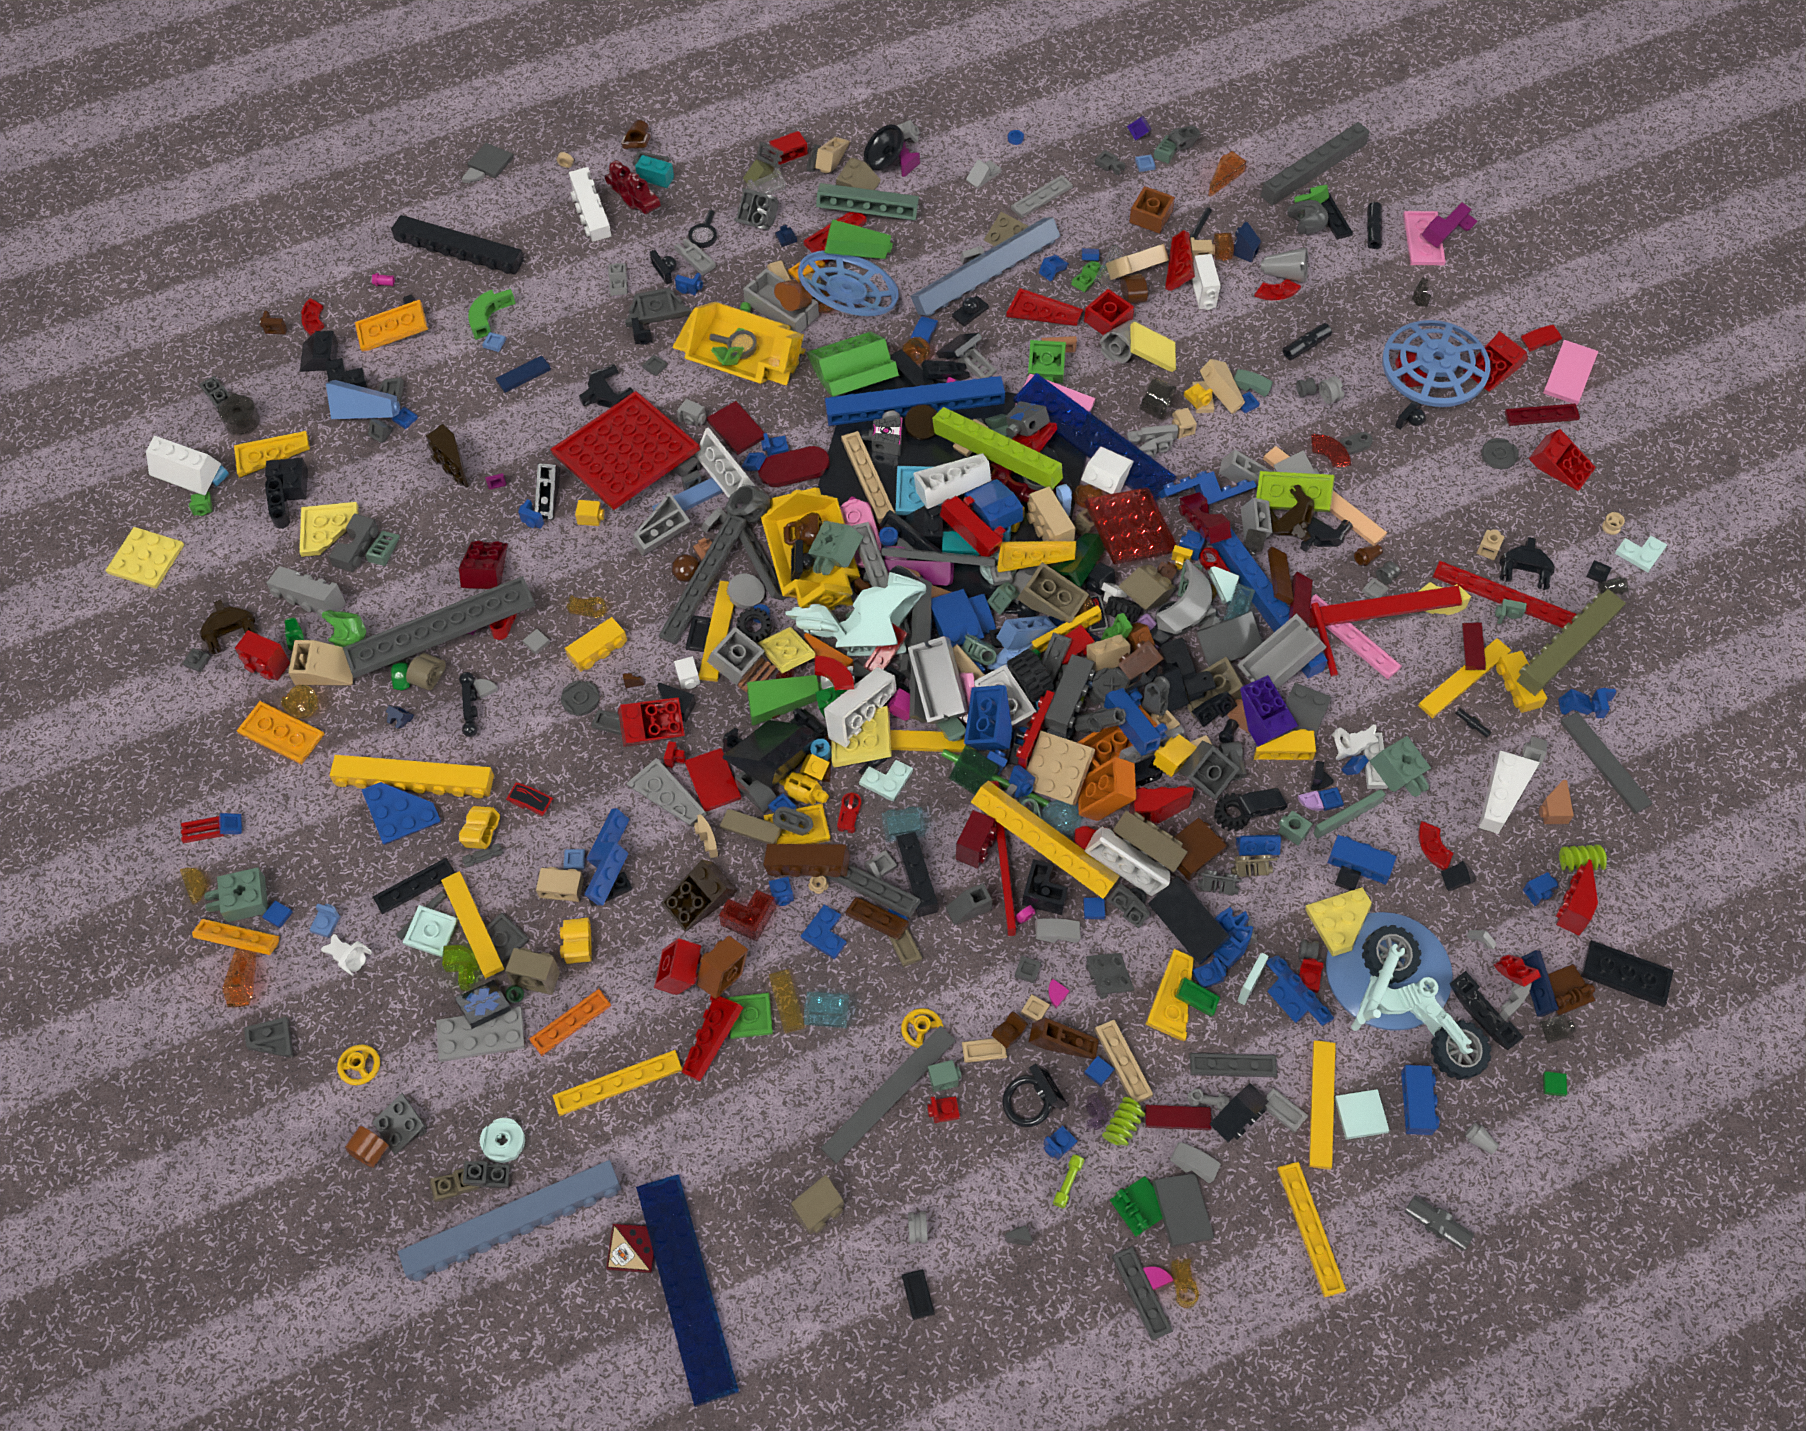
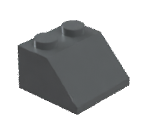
[1286,683,1331,736]

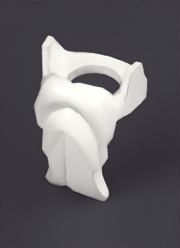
[1332,724,1379,760]
[321,934,372,976]

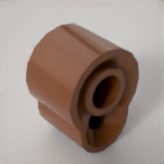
[774,280,812,311]
[344,1125,389,1168]

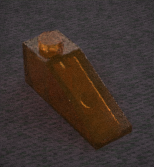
[1208,151,1246,197]
[222,948,257,1007]

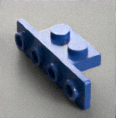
[1266,955,1334,1026]

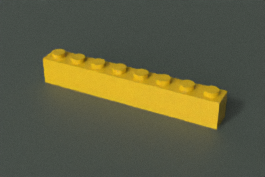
[329,755,494,798]
[971,780,1120,899]

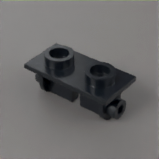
[790,708,828,739]

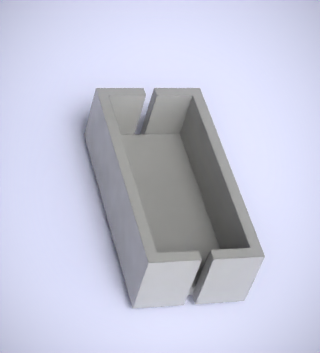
[743,269,819,333]
[1237,613,1326,689]
[908,636,969,724]

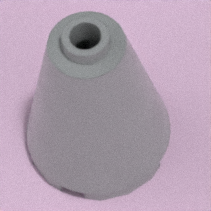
[1261,248,1308,283]
[1100,320,1140,364]

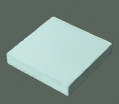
[403,905,458,957]
[1237,953,1269,1005]
[1335,1089,1389,1140]

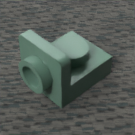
[987,582,1020,615]
[1495,599,1527,624]

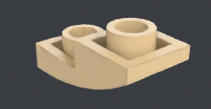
[694,814,718,858]

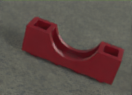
[1178,492,1232,544]

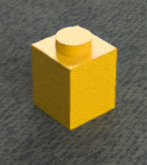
[575,500,605,526]
[799,754,830,781]

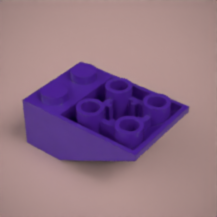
[1240,675,1298,747]

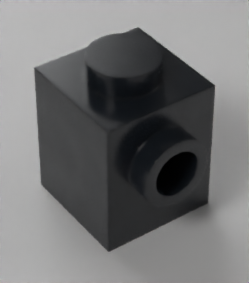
[1086,562,1116,595]

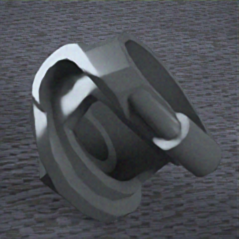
[1287,200,1328,235]
[725,485,770,523]

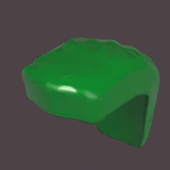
[284,618,304,651]
[391,663,411,691]

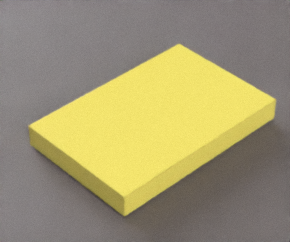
[1130,321,1176,372]
[758,627,816,673]

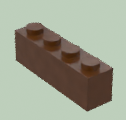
[763,844,850,877]

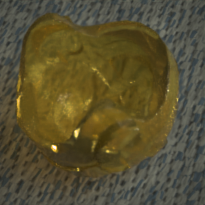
[281,685,318,719]

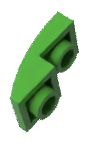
[1294,185,1329,211]
[1071,261,1106,292]
[1101,613,1133,640]

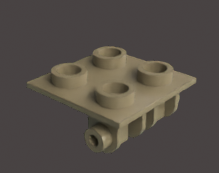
[984,212,1029,246]
[1229,855,1278,877]

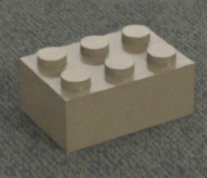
[1112,811,1187,872]

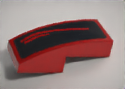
[506,782,553,816]

